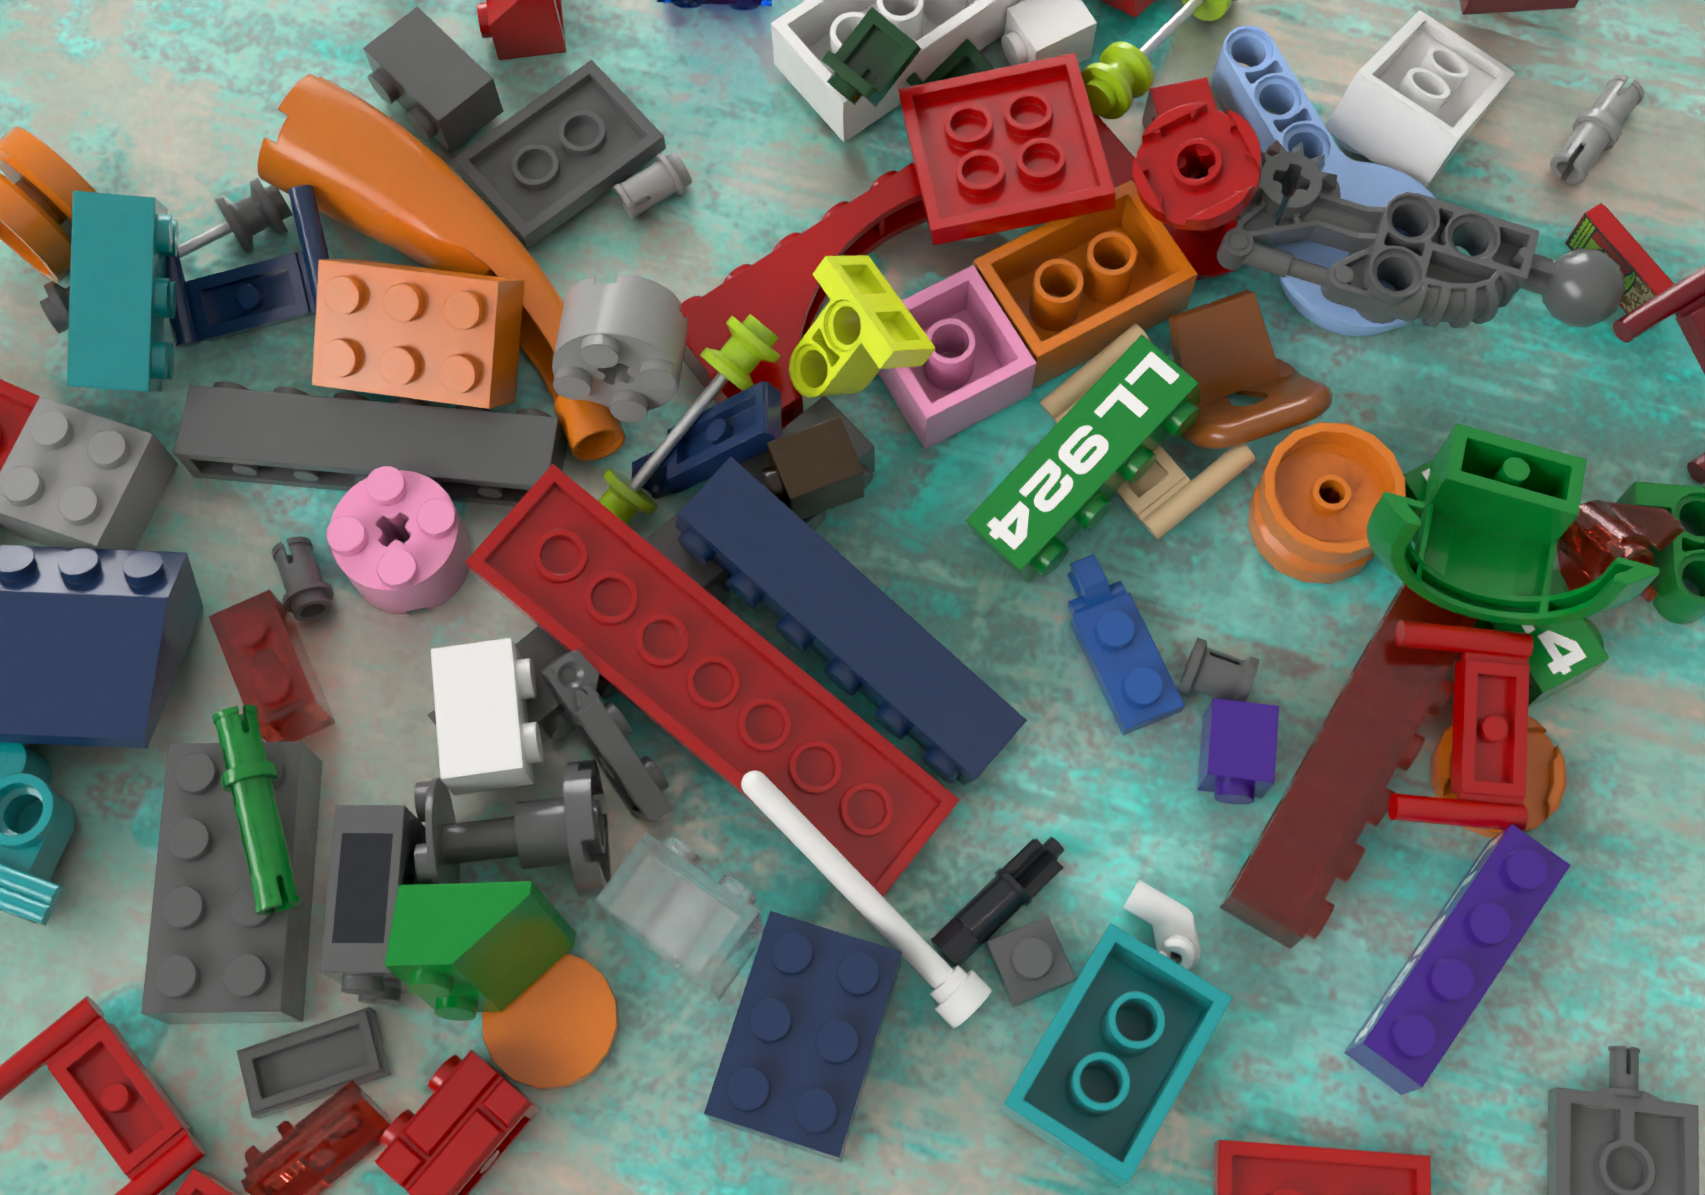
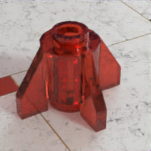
[1557,500,1686,603]

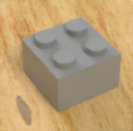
[0,397,178,550]

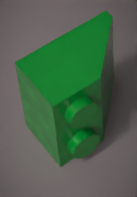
[384,881,576,1021]

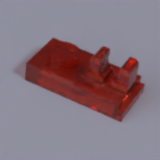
[241,1080,392,1195]

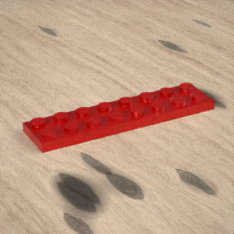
[465,464,960,897]

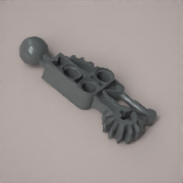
[1217,140,1625,328]

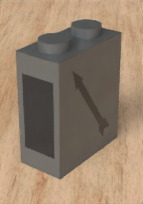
[320,805,426,1004]

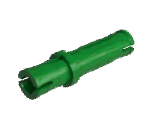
[212,705,302,916]

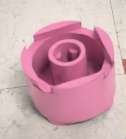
[326,466,471,614]

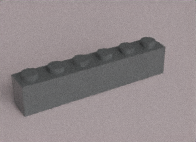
[174,381,567,507]

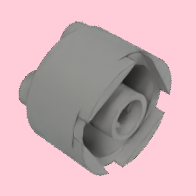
[552,274,688,423]

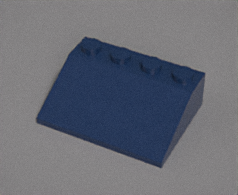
[0,545,204,749]

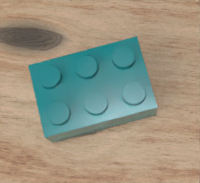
[67,191,179,392]
[999,923,1233,1188]

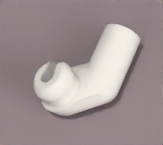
[1123,879,1201,970]

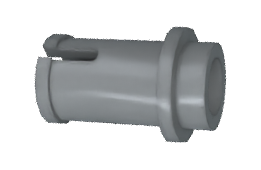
[613,152,692,220]

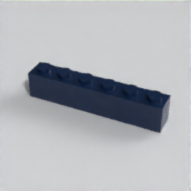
[675,457,1027,785]

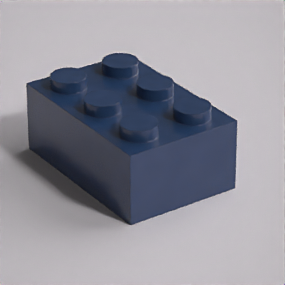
[704,911,902,1163]

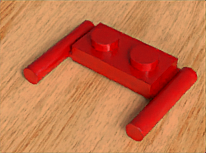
[1388,620,1533,831]
[0,996,206,1195]

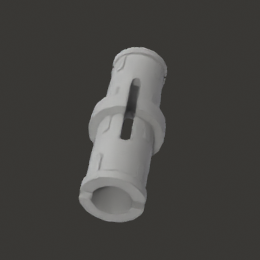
[1550,75,1644,184]

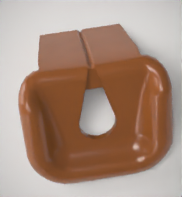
[1168,290,1332,449]

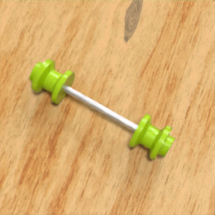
[1081,0,1236,120]
[599,314,781,525]

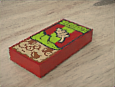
[1565,203,1674,314]

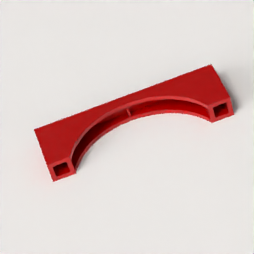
[680,114,1135,429]

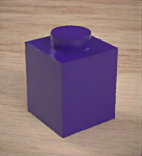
[1197,698,1279,805]

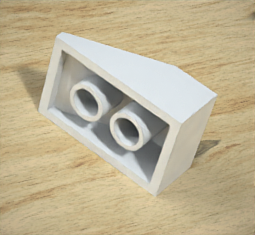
[1325,10,1516,188]

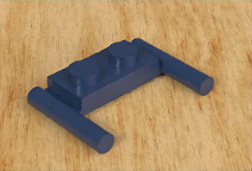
[165,185,330,347]

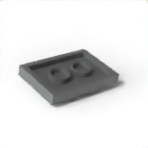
[452,60,666,249]

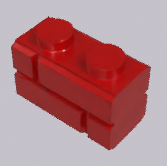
[375,1050,541,1195]

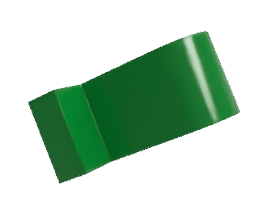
[1613,481,1705,624]

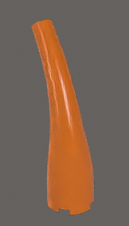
[257,74,625,461]

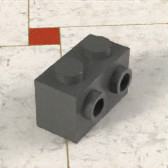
[363,6,503,153]

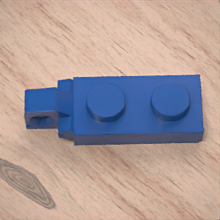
[1067,554,1185,736]

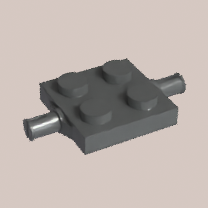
[1547,1046,1699,1195]

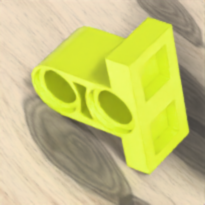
[789,255,936,398]

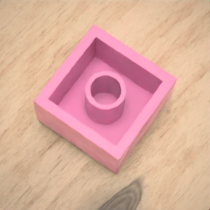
[878,265,1036,449]

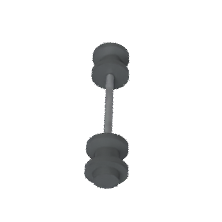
[40,178,293,334]

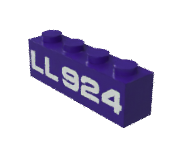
[1344,824,1571,1095]

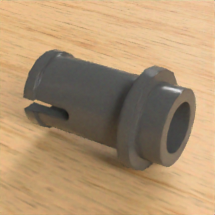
[271,536,334,621]

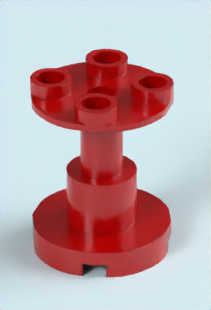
[1132,103,1262,281]

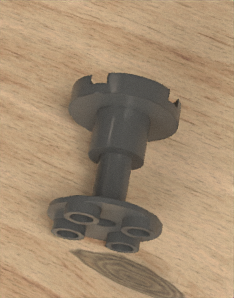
[414,759,611,897]

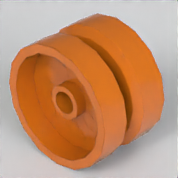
[0,126,97,283]
[1249,422,1406,584]

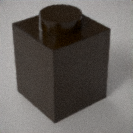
[761,416,864,519]

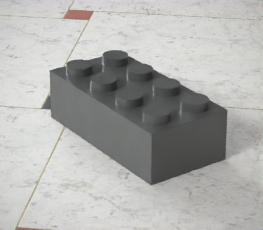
[141,741,323,1024]

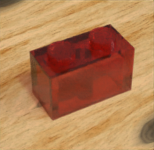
[208,589,336,742]

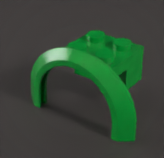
[1366,423,1660,625]

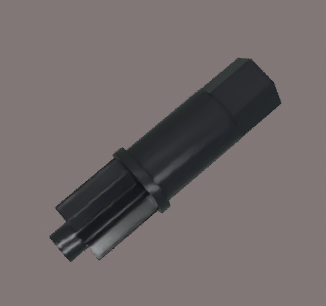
[931,837,1065,967]

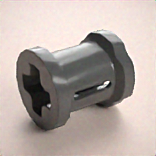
[1178,637,1259,702]

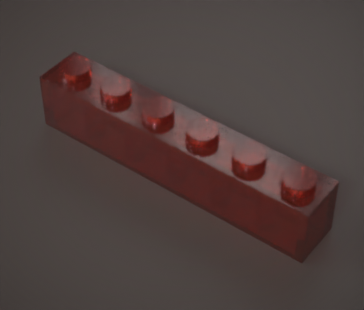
[1219,583,1477,949]

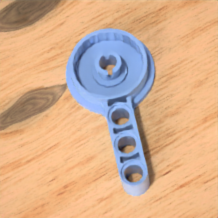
[1211,25,1456,336]

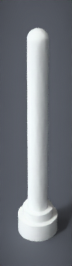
[741,770,992,1029]

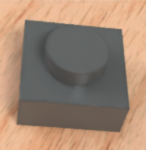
[986,916,1076,1008]

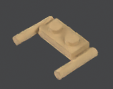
[1039,323,1257,540]

